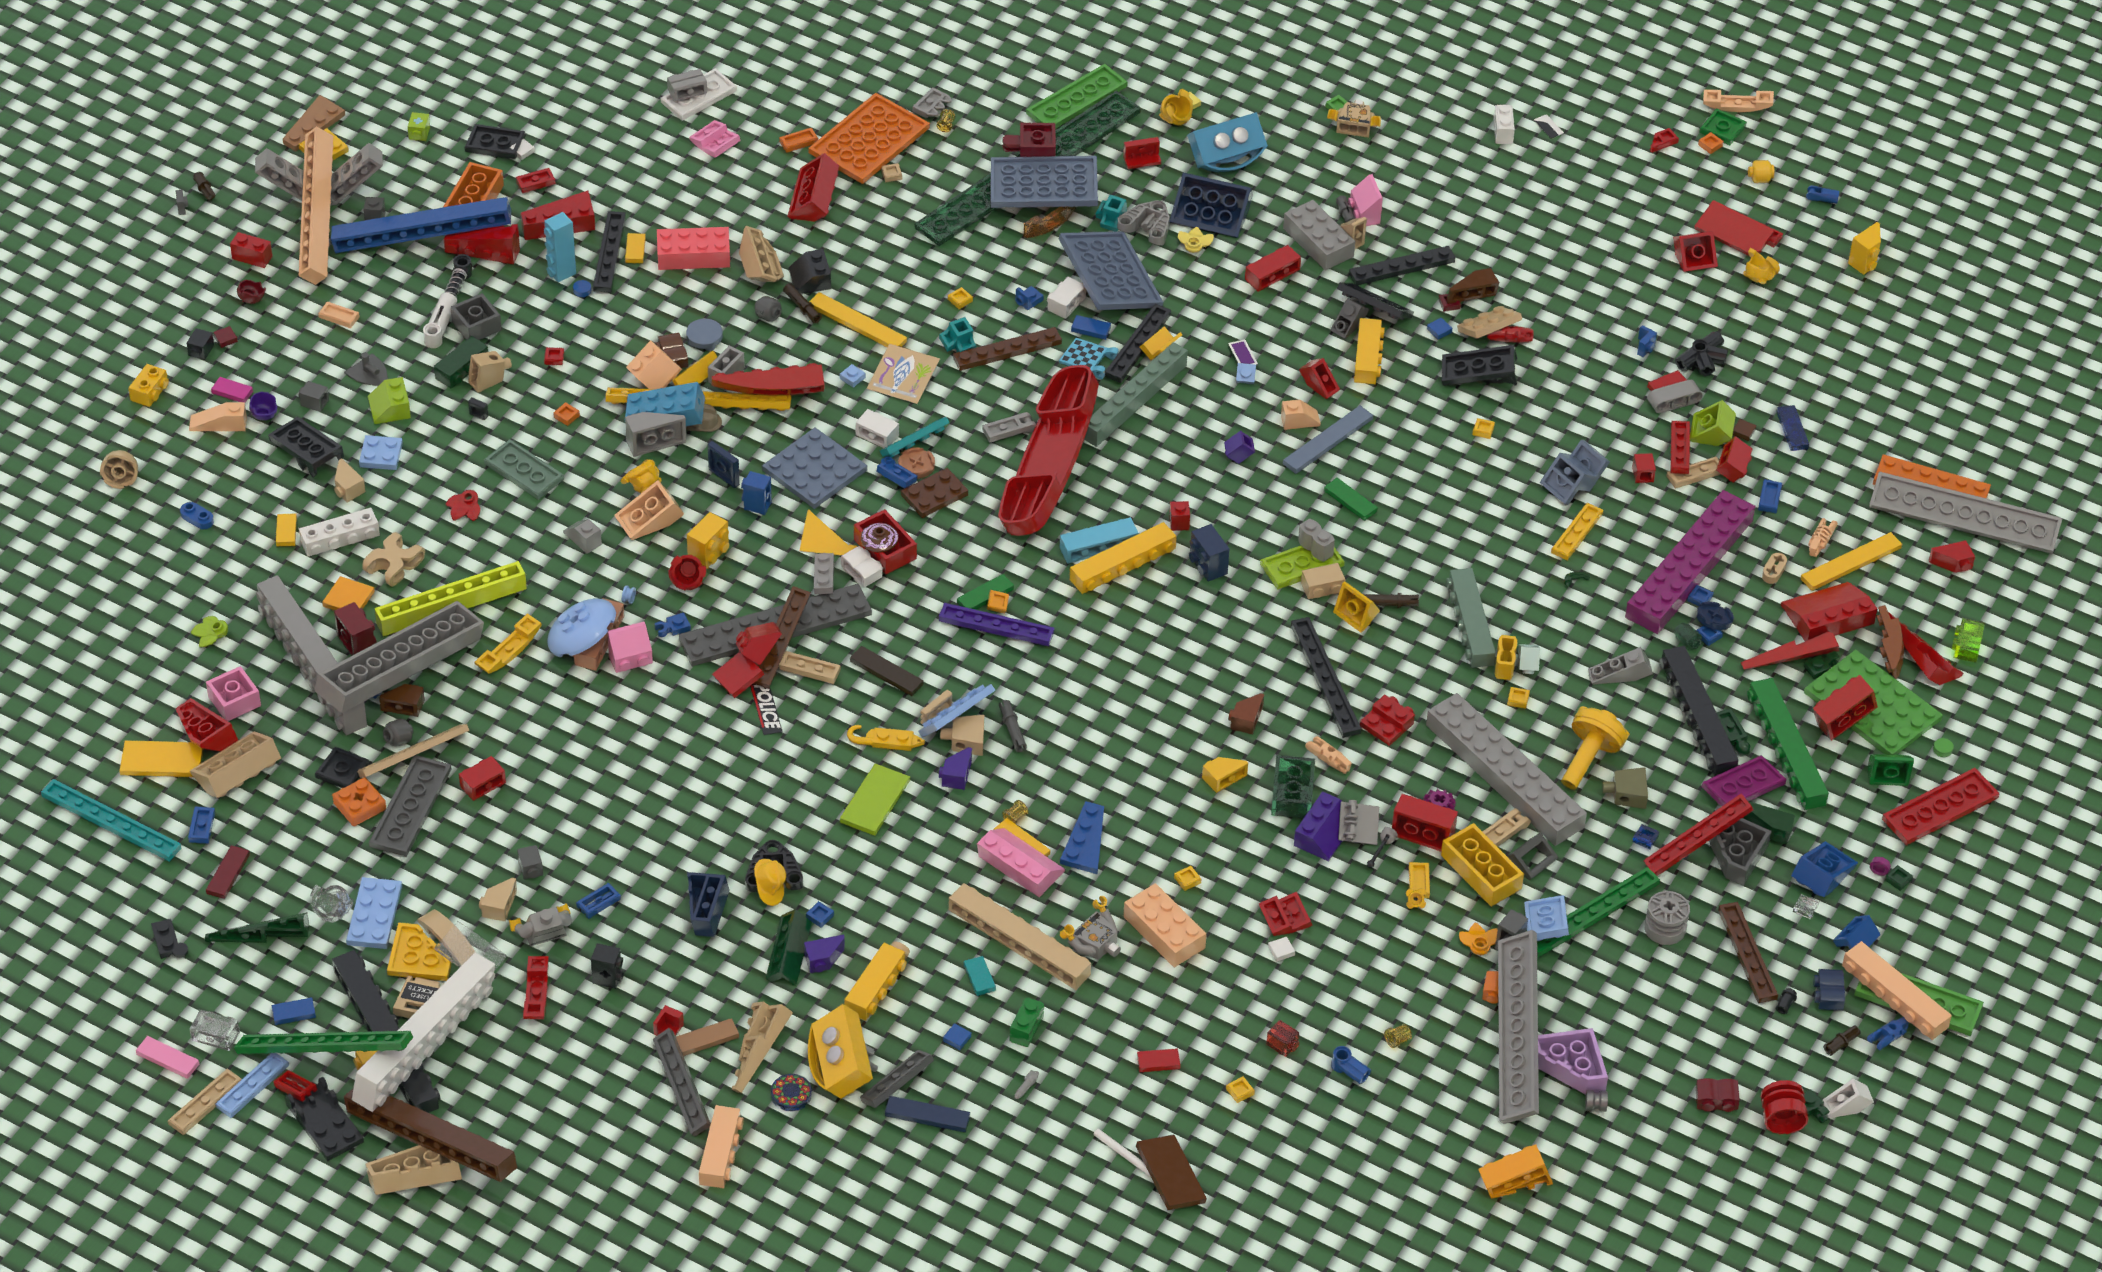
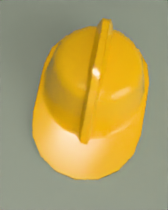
[754,859,786,906]

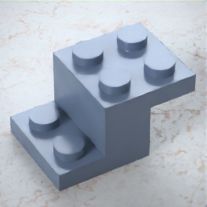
[1539,440,1610,505]

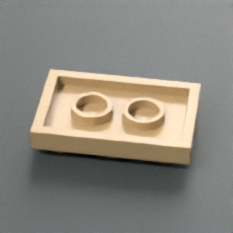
[1457,306,1522,338]

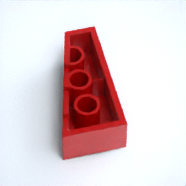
[521,190,595,240]
[444,224,520,265]

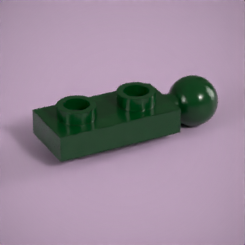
[1716,708,1751,756]

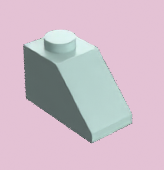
[1518,644,1540,674]

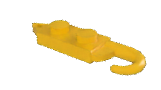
[847,725,925,751]

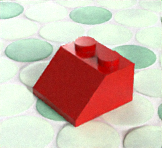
[1673,231,1718,272]
[736,622,782,665]

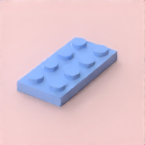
[918,684,995,737]
[346,877,402,949]

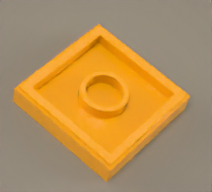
[322,576,375,610]

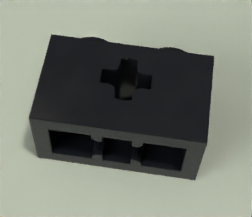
[591,943,624,989]

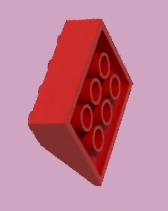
[1781,582,1878,641]

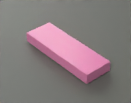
[136,1036,200,1079]

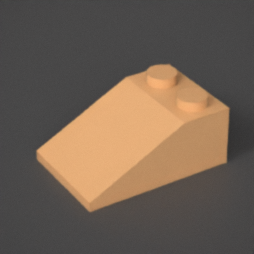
[614,480,684,540]

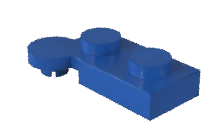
[876,457,917,488]

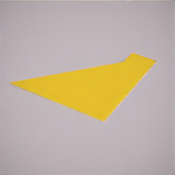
[799,510,857,555]

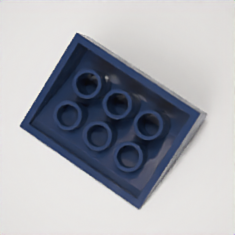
[1169,172,1253,238]

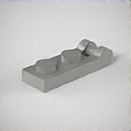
[982,412,1037,442]

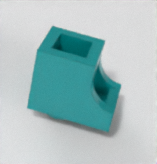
[1095,195,1127,232]
[939,317,976,352]

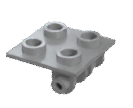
[1338,800,1379,845]

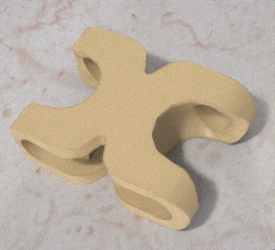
[363,532,425,587]

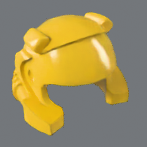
[1159,89,1193,125]
[1743,248,1780,284]
[620,459,662,493]

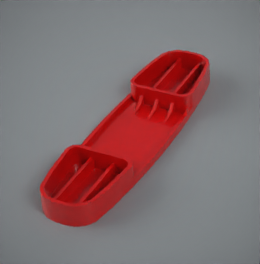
[998,365,1099,536]

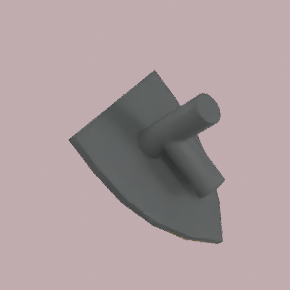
[344,352,388,386]

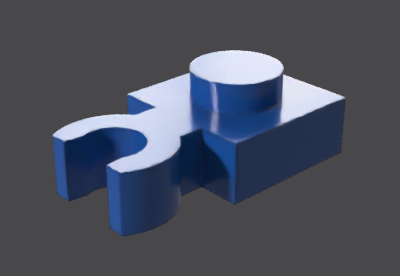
[655,612,691,637]

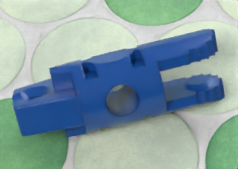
[1867,1017,1909,1050]

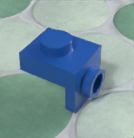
[1637,325,1657,357]

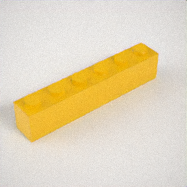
[1070,522,1177,594]

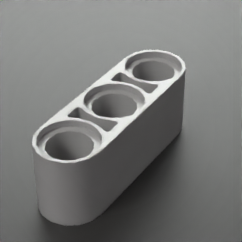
[1647,380,1703,413]

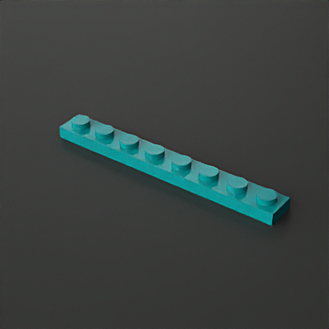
[41,779,182,862]

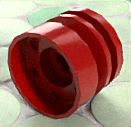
[1760,1080,1808,1134]

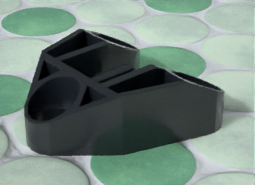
[745,840,803,892]

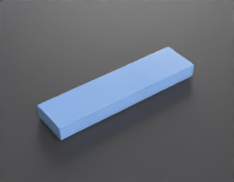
[215,1053,289,1118]

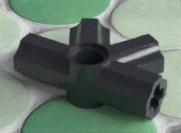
[1675,331,1728,376]

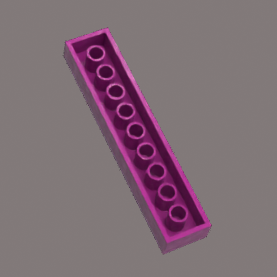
[1625,490,1756,634]

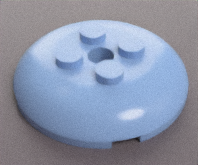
[547,598,616,657]

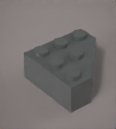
[1709,807,1771,886]

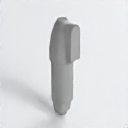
[1014,1070,1039,1099]

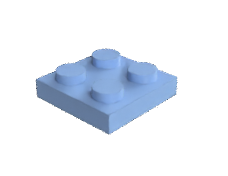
[359,435,403,470]

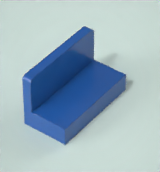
[1833,915,1880,949]

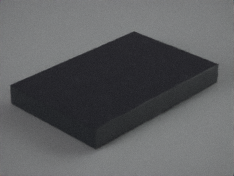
[464,124,526,159]

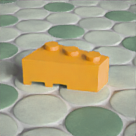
[1479,1144,1553,1199]

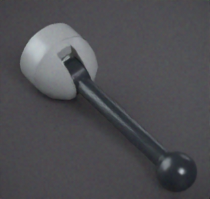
[1367,827,1398,868]

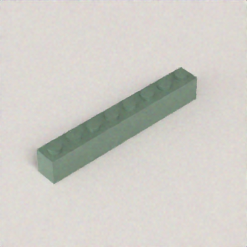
[1084,342,1188,447]

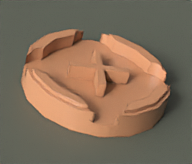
[898,447,935,479]

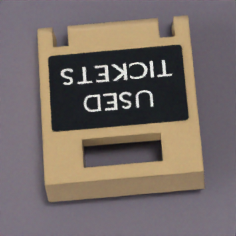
[393,976,444,1018]

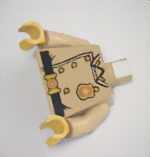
[1327,99,1381,138]

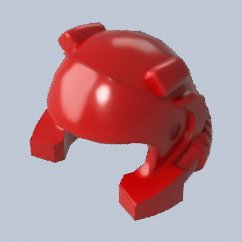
[668,555,707,591]

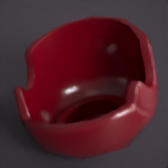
[237,279,266,304]

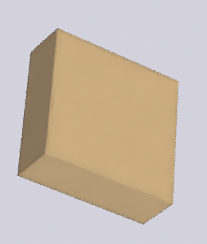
[881,163,902,182]

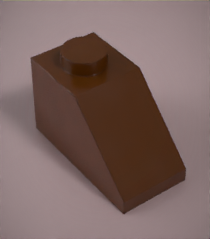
[379,684,425,717]

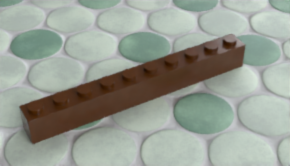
[344,1088,517,1182]

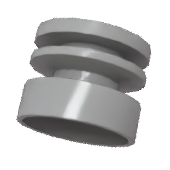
[1645,891,1690,945]

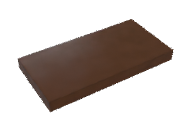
[1136,1135,1207,1210]

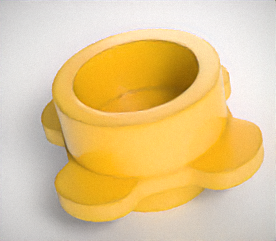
[1406,888,1426,909]

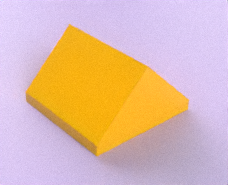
[1333,581,1380,633]

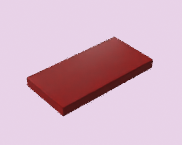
[1694,200,1774,256]

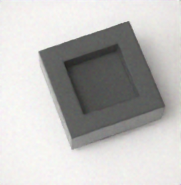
[175,189,188,215]

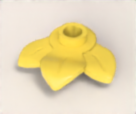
[1178,227,1214,253]

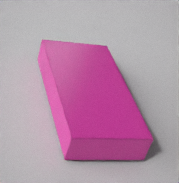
[211,377,253,403]

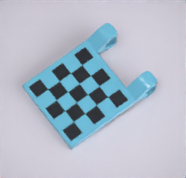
[1059,338,1119,379]

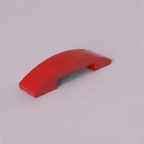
[523,956,549,1019]

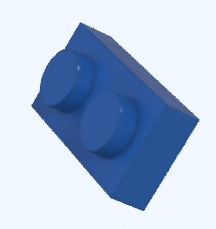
[188,807,215,844]

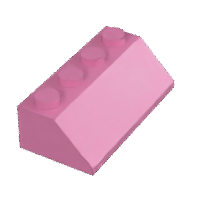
[977,828,1065,897]

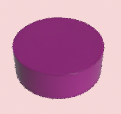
[1870,857,1891,876]

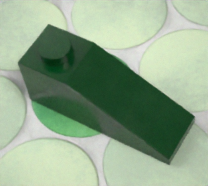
[1743,801,1795,844]

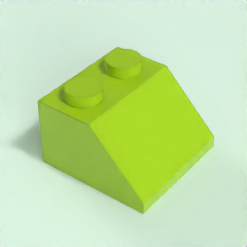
[368,377,411,424]
[1690,400,1736,446]

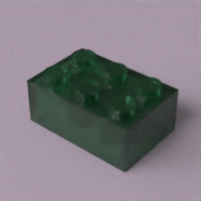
[1271,755,1315,818]

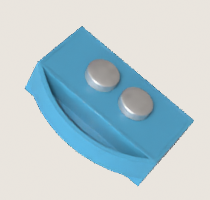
[1187,112,1268,172]

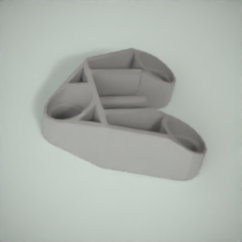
[1117,200,1170,245]

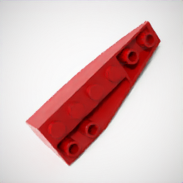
[711,363,825,396]

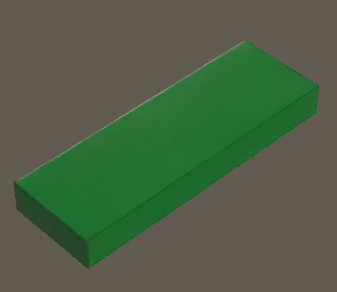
[1324,477,1378,521]
[957,574,1014,610]

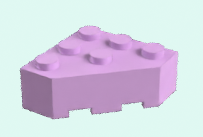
[1538,1028,1608,1095]

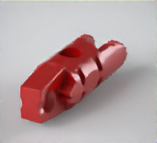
[1487,326,1534,343]

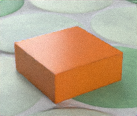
[1698,132,1724,154]
[553,402,580,426]

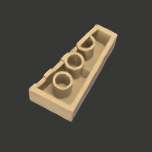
[365,1145,462,1195]

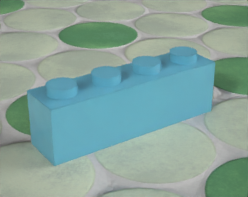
[544,212,576,282]
[1060,517,1139,564]

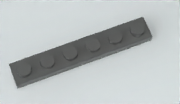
[653,1028,711,1137]

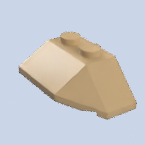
[739,226,784,282]

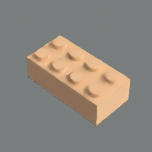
[1124,883,1206,968]

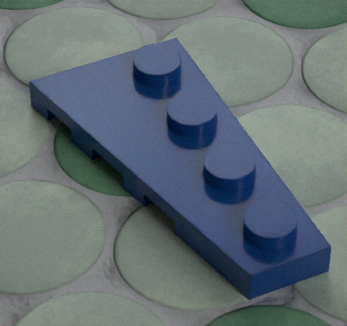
[1060,801,1104,875]

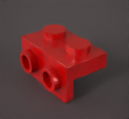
[1123,137,1161,169]

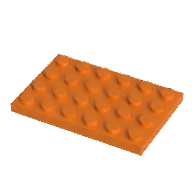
[808,93,930,184]

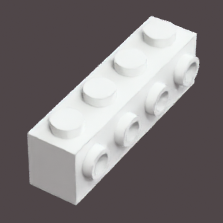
[299,508,380,557]

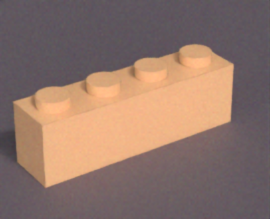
[699,1105,744,1188]

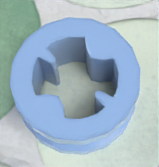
[621,586,636,604]

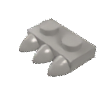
[913,87,952,118]

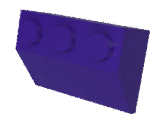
[1294,791,1343,862]

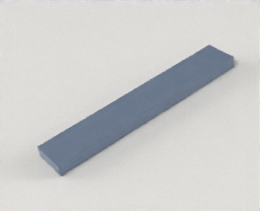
[1283,405,1373,474]

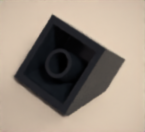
[789,249,831,294]

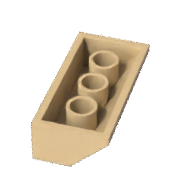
[190,731,281,798]

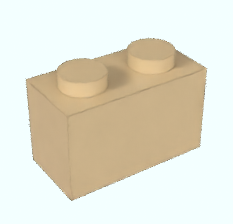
[1301,563,1345,599]

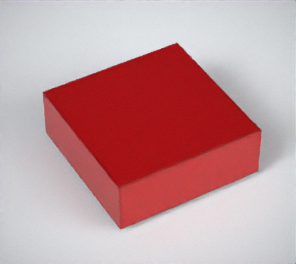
[544,347,565,366]

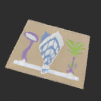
[866,344,940,404]

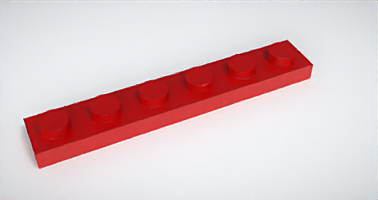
[1643,793,1753,876]

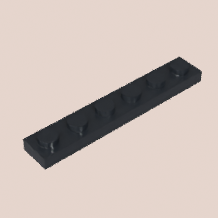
[593,211,626,293]
[1349,246,1456,285]
[1105,304,1171,383]

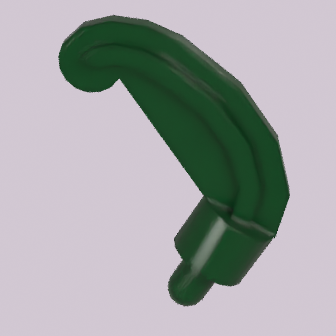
[1564,572,1590,587]

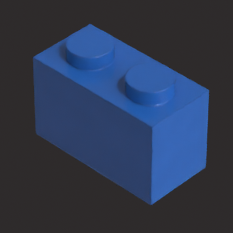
[741,471,772,515]

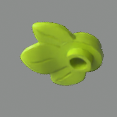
[191,616,228,648]

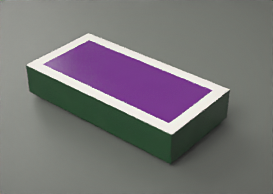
[1228,339,1258,369]

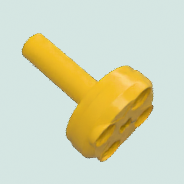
[1561,706,1630,790]

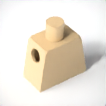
[468,351,512,393]
[940,715,984,756]

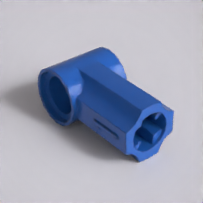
[1331,1046,1371,1084]

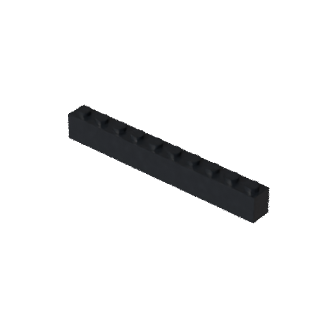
[332,950,441,1113]

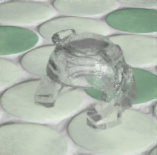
[310,885,354,923]

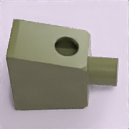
[1602,767,1648,809]

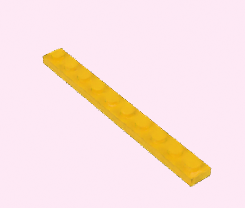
[606,387,791,411]

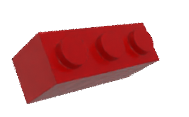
[1245,245,1301,292]

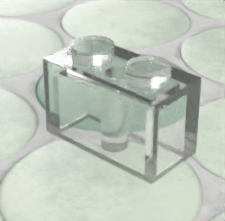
[190,1010,240,1051]

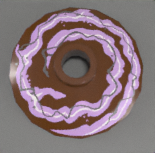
[861,523,898,552]

